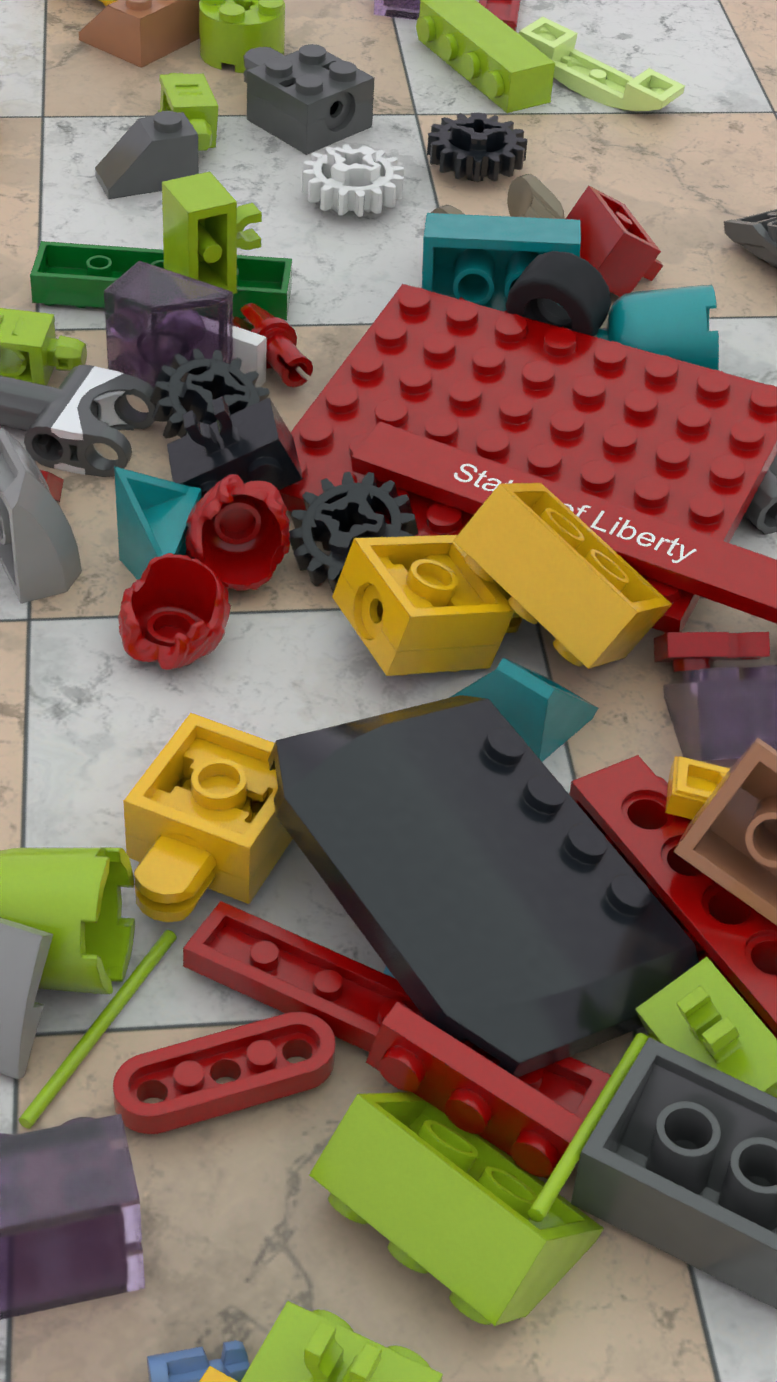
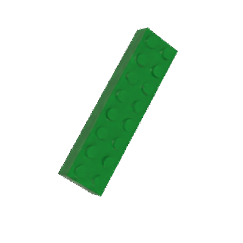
[30,241,292,321]

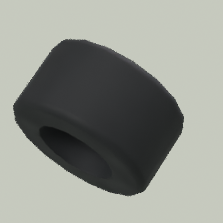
[506,251,611,336]

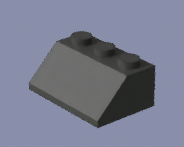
[571,1037,777,1309]

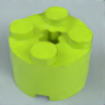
[199,0,285,73]

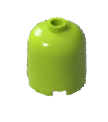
[0,847,135,994]

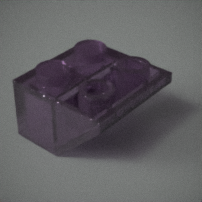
[663,665,777,761]

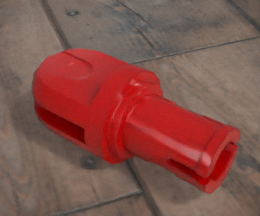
[232,303,313,388]

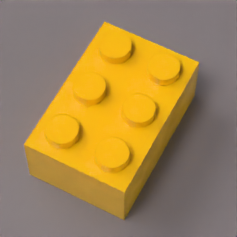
[453,483,672,669]

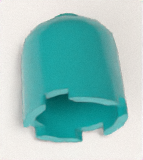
[596,285,719,370]

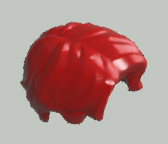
[185,474,290,591]
[118,553,232,670]

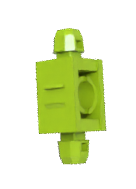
[158,73,218,151]
[0,308,87,386]

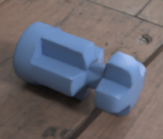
[147,1340,249,1382]

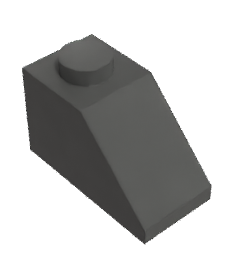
[95,111,199,199]

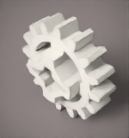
[302,144,404,217]

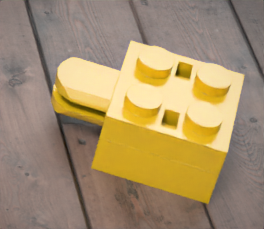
[332,535,522,676]
[123,713,293,922]

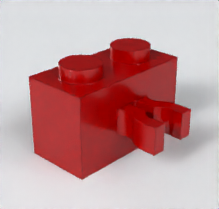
[566,185,663,297]

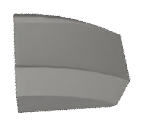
[0,428,82,604]

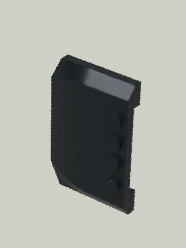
[268,695,699,1078]

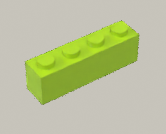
[416,0,555,113]

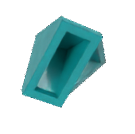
[114,466,201,580]
[449,658,599,762]

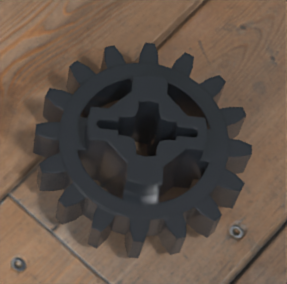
[427,113,527,182]
[150,348,270,439]
[289,472,419,593]

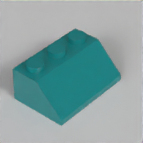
[422,213,581,312]

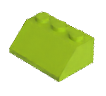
[309,1092,604,1326]

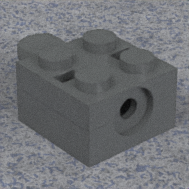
[244,44,375,155]

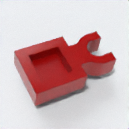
[654,632,770,673]

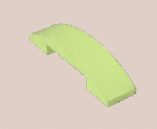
[519,17,685,111]

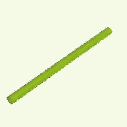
[18,930,177,1129]
[528,1033,648,1222]

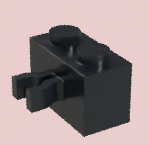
[167,396,303,498]

